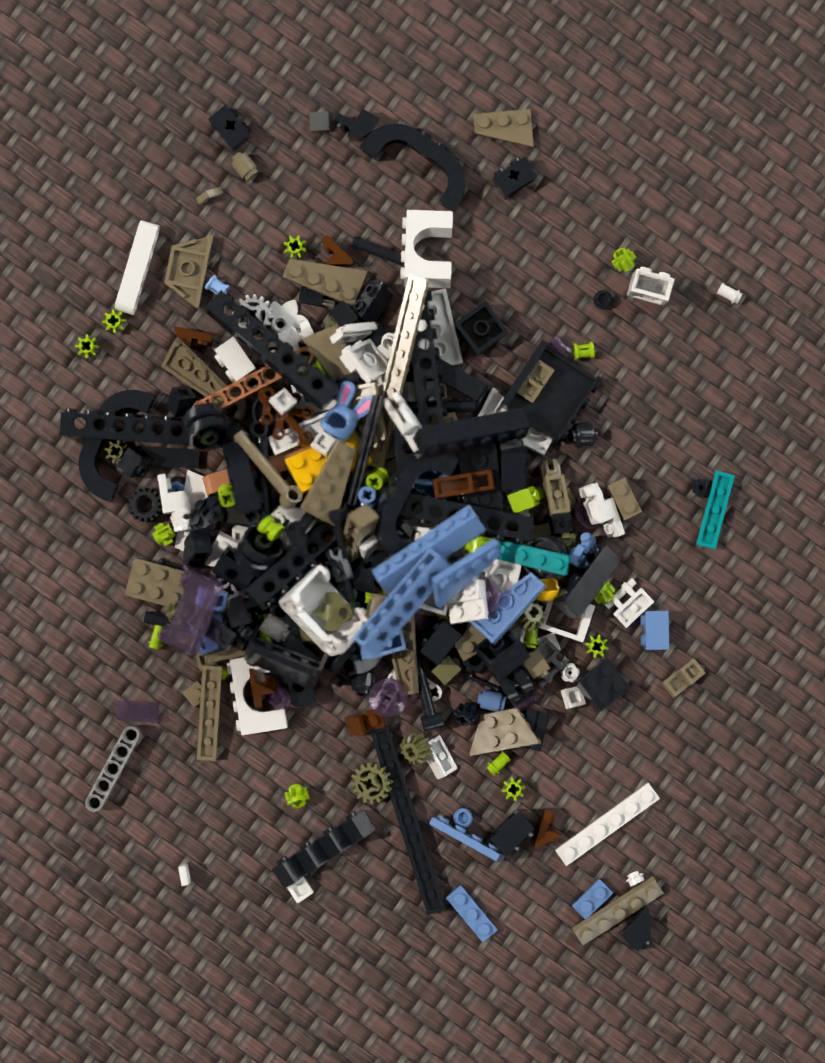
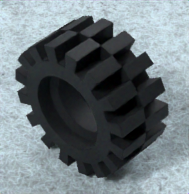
[128,487,162,522]

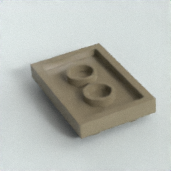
[124,558,191,607]

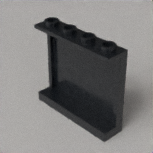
[499,339,600,443]

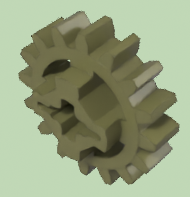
[350,761,393,804]

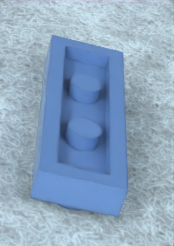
[446,885,497,942]

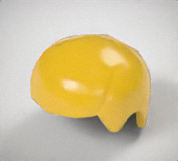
[536,578,560,602]

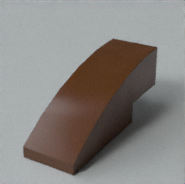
[433,469,496,498]

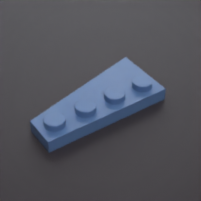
[431,539,500,608]
[470,573,547,644]
[429,816,506,861]

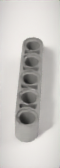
[85,725,142,812]

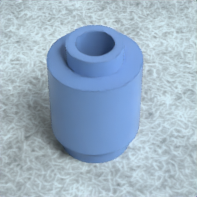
[477,689,506,712]

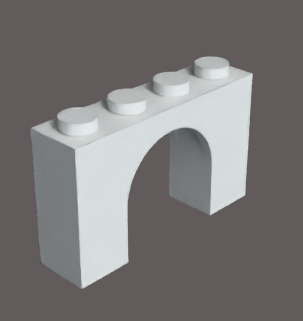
[400,210,453,288]
[227,656,288,735]

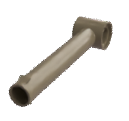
[233,430,302,509]

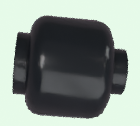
[568,422,598,448]
[351,670,376,696]

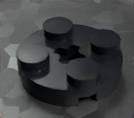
[190,495,227,533]

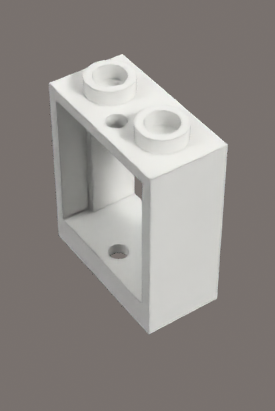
[540,596,595,642]

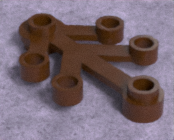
[258,386,314,448]

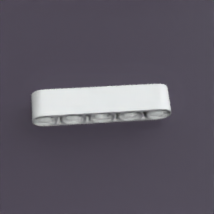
[114,220,160,315]

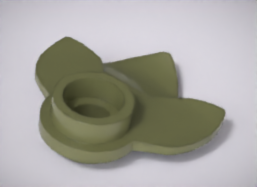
[315,592,354,631]

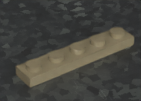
[197,664,223,761]
[572,876,664,945]

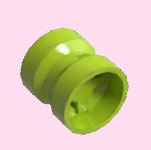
[257,515,285,542]

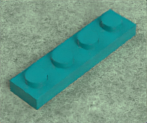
[696,470,735,550]
[495,539,571,575]

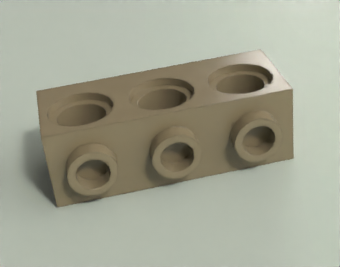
[344,504,379,561]

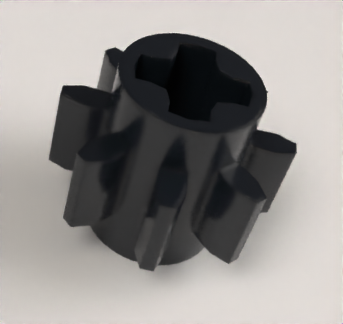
[454,702,479,726]

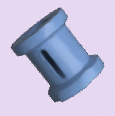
[358,487,377,508]

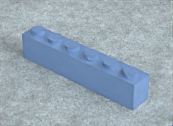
[372,505,486,596]

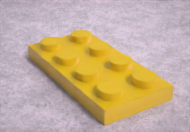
[285,429,372,495]

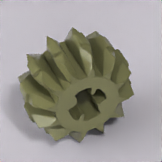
[515,599,547,631]
[400,732,433,766]

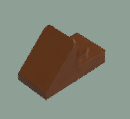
[321,235,354,267]
[174,326,214,350]
[249,668,276,709]
[344,707,387,736]
[533,808,562,848]

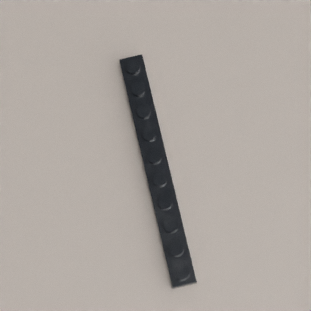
[370,725,446,915]

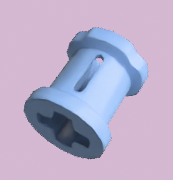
[205,275,230,295]

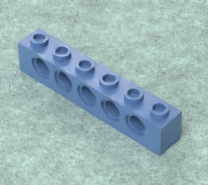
[353,548,451,657]

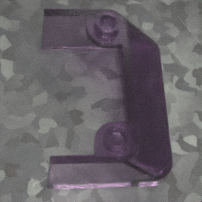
[157,564,223,656]

